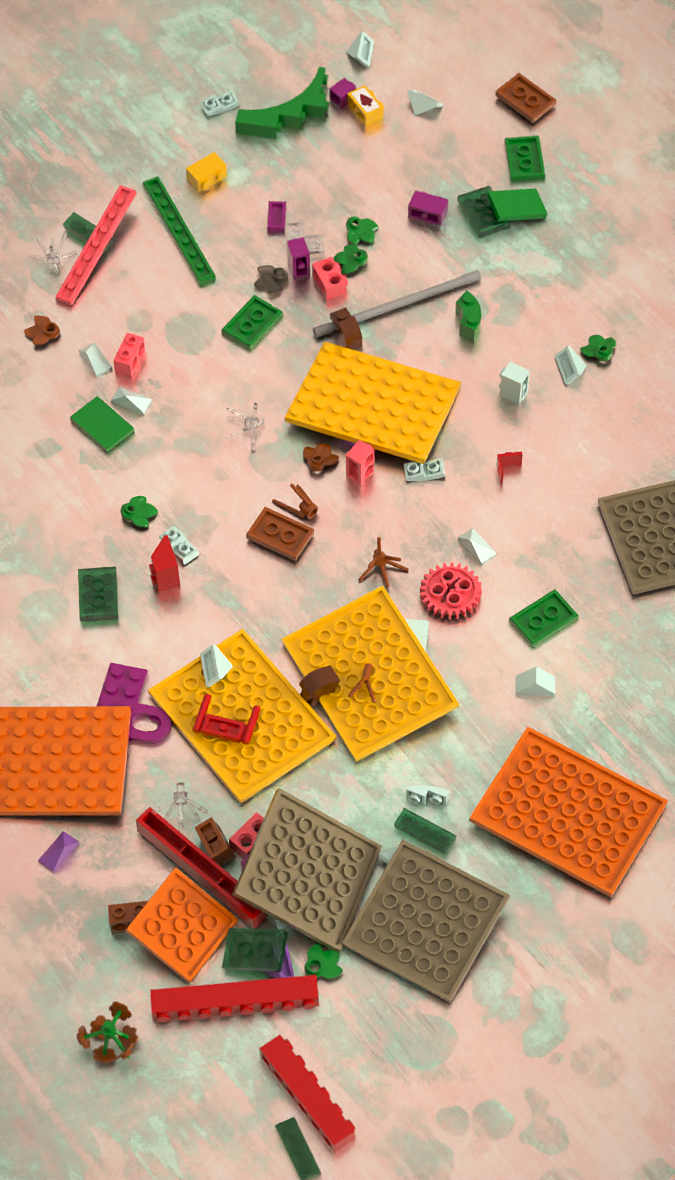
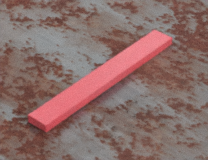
[55,185,137,306]

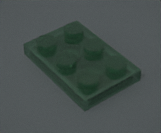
[457,185,511,239]
[78,566,119,622]
[222,928,288,972]

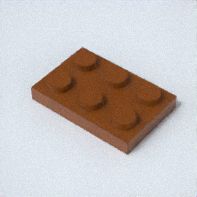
[495,73,557,123]
[246,507,314,561]

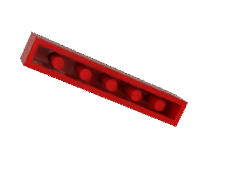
[259,1035,356,1153]

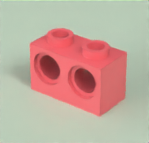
[312,257,348,300]
[113,333,145,378]
[346,440,374,485]
[229,812,264,858]

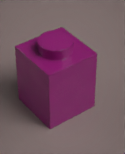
[329,77,356,109]

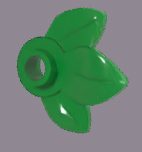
[346,216,378,245]
[333,244,368,275]
[580,335,616,361]
[120,496,158,527]
[304,943,343,979]

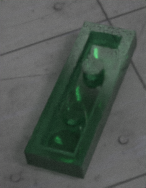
[63,212,115,253]
[394,808,457,854]
[275,1117,321,1180]

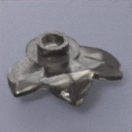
[254,265,288,294]

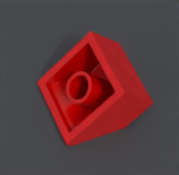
[149,535,180,592]

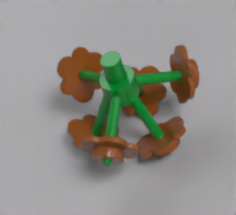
[77,1001,138,1063]

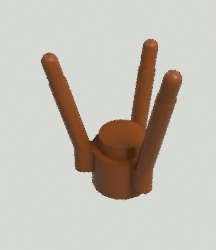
[272,484,319,519]

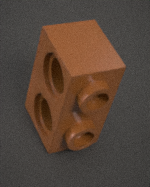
[194,817,236,866]
[108,901,148,934]

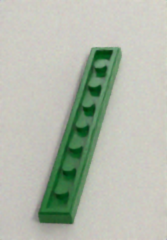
[143,176,216,286]

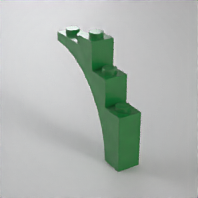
[235,67,329,139]

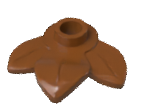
[24,315,60,345]
[303,443,339,471]

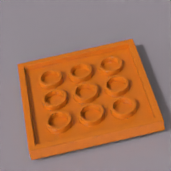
[125,867,239,983]

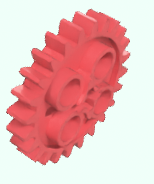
[420,562,482,620]

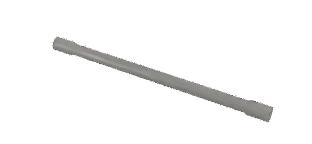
[313,270,481,338]

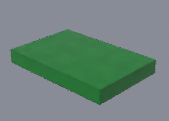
[504,136,545,182]
[487,188,548,221]
[221,295,283,350]
[70,396,135,453]
[509,589,579,648]

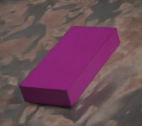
[267,201,286,233]

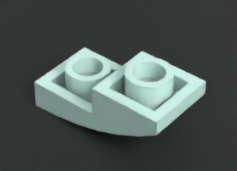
[200,90,240,116]
[404,458,446,481]
[159,526,199,565]
[406,785,450,806]

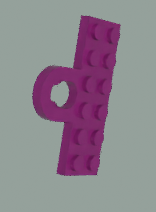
[97,662,172,744]

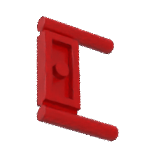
[192,694,261,745]

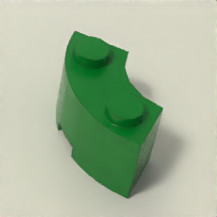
[455,290,481,344]

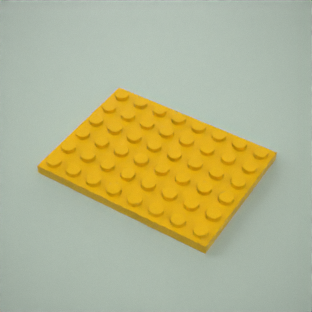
[285,341,461,464]
[282,585,459,762]
[148,628,336,804]

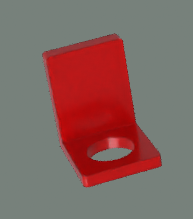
[496,451,523,483]

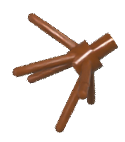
[358,537,409,588]

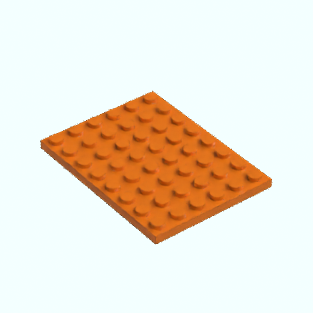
[0,706,131,815]
[469,726,668,898]

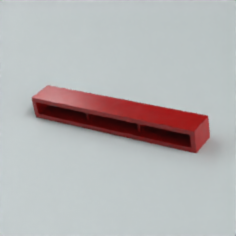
[136,807,268,930]
[150,975,319,1023]

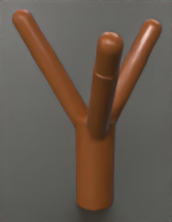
[349,663,376,703]

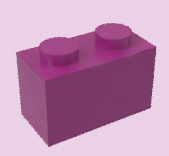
[408,190,449,226]
[287,237,310,280]

